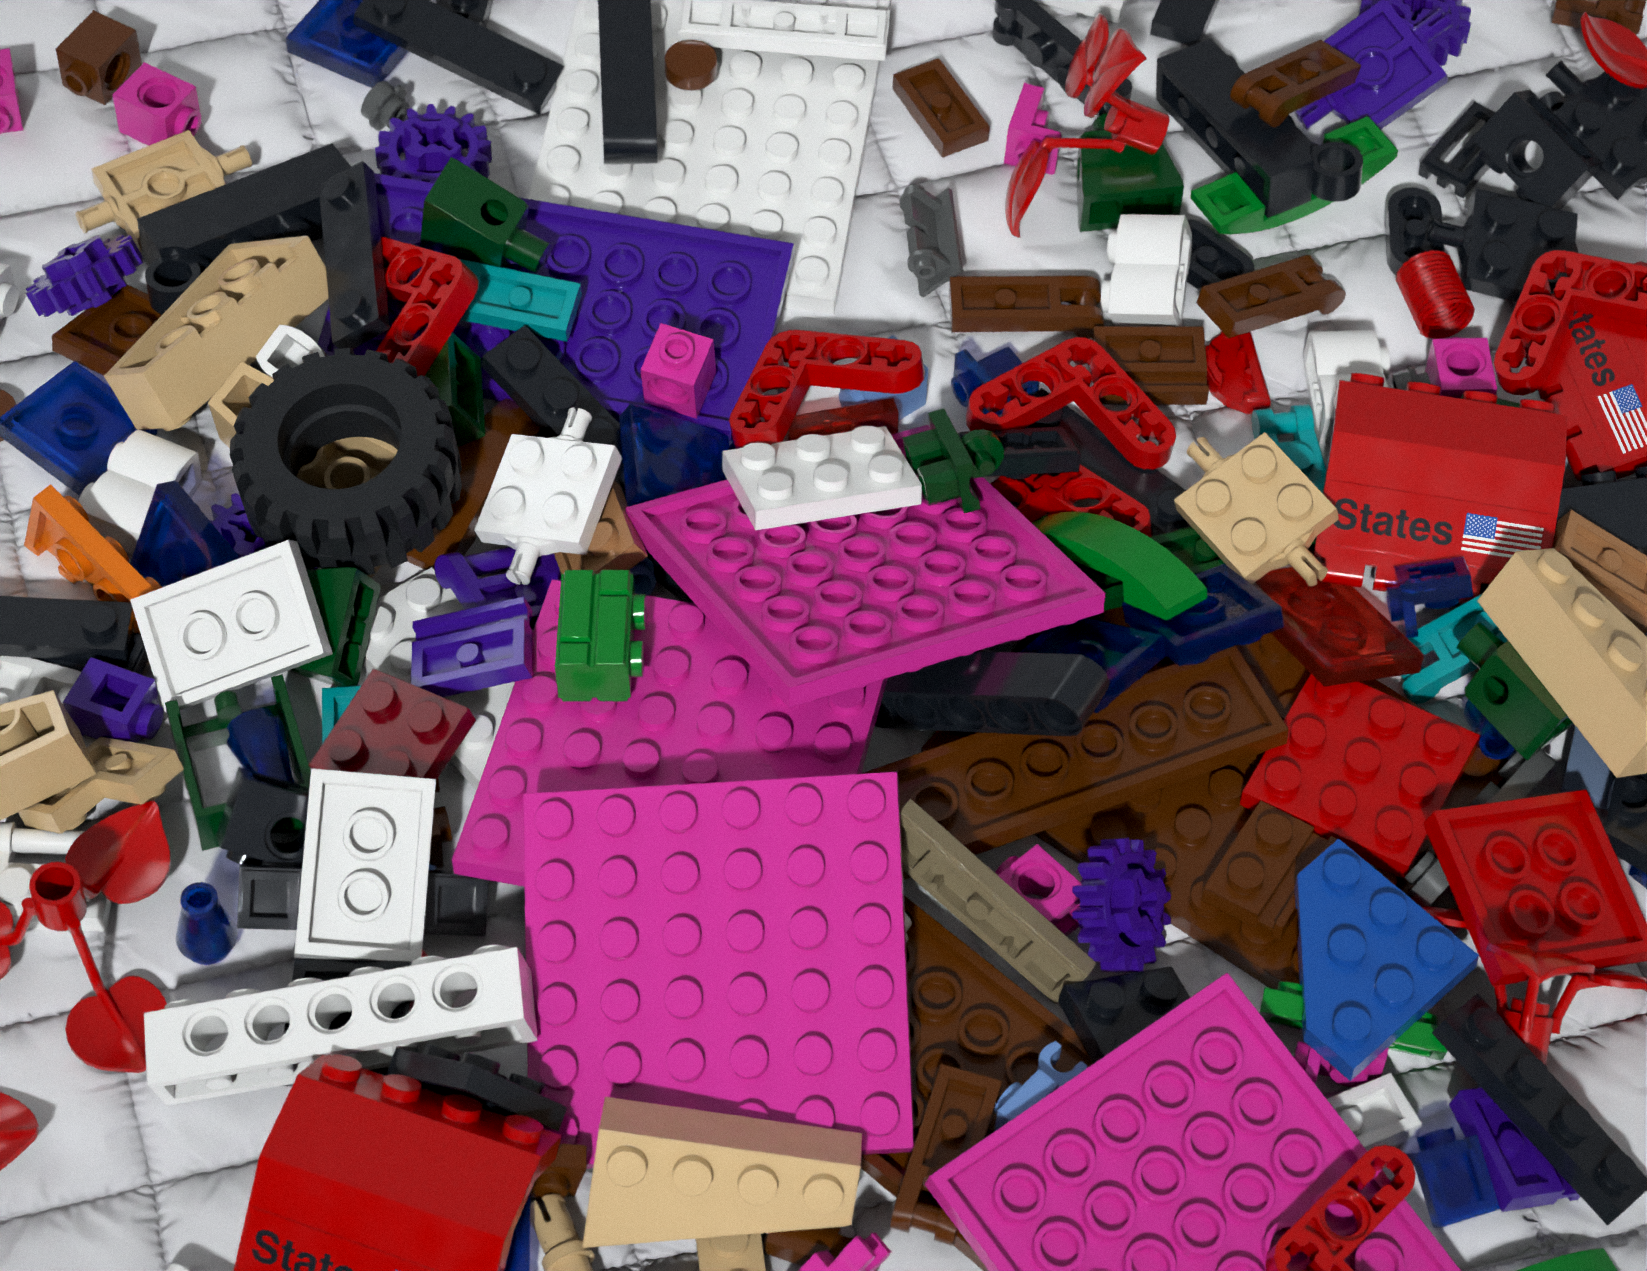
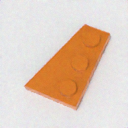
[24,484,162,634]

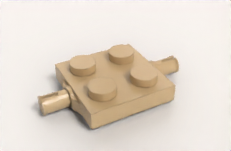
[75,130,252,253]
[1174,432,1339,588]

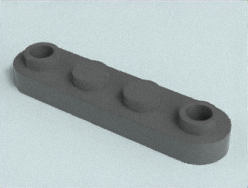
[1404,749,1556,907]

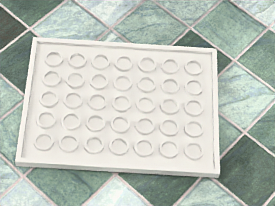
[528,0,891,315]

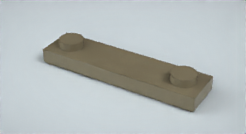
[900,798,1097,1004]

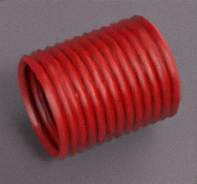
[1396,250,1475,339]

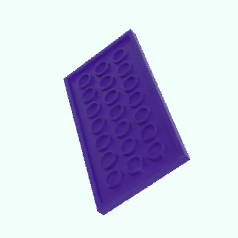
[318,173,794,442]

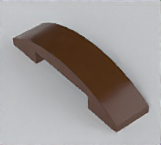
[406,398,549,570]

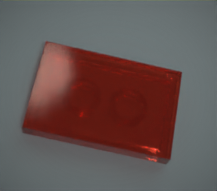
[1229,563,1425,687]

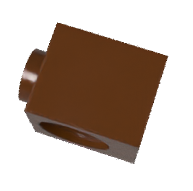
[56,10,142,105]

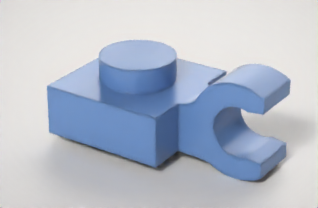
[994,1041,1087,1131]

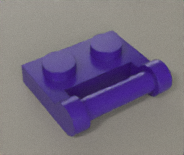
[435,547,561,630]

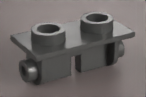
[899,184,963,297]

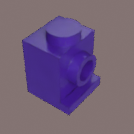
[63,657,164,743]

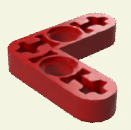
[376,237,479,376]
[1494,250,1647,396]
[729,330,925,449]
[966,337,1176,470]
[990,464,1152,537]
[1265,1145,1416,1271]

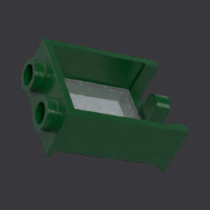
[165,674,311,851]

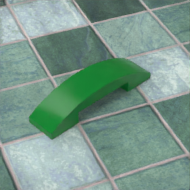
[1190,116,1398,234]
[1032,511,1207,620]

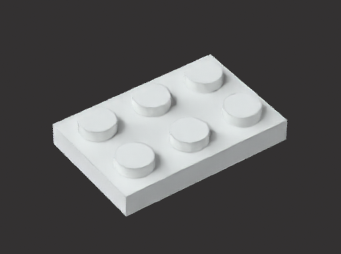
[722,426,922,531]
[130,540,333,712]
[294,768,436,962]

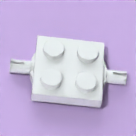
[474,407,622,585]

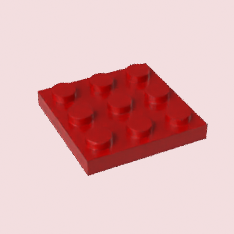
[1240,664,1480,880]
[1423,789,1647,987]

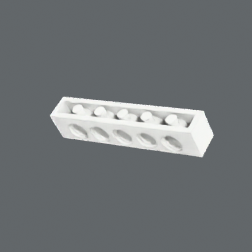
[144,945,538,1106]

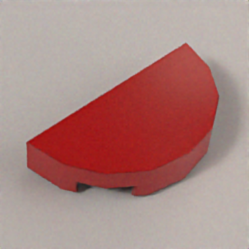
[1205,331,1271,414]

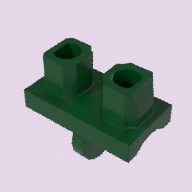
[903,408,1004,514]

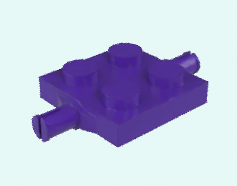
[1294,0,1453,130]

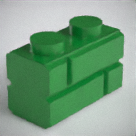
[555,570,647,701]

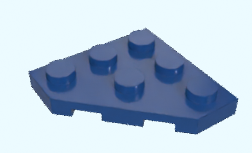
[1294,839,1479,1081]

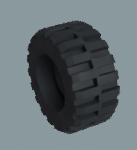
[229,348,462,575]

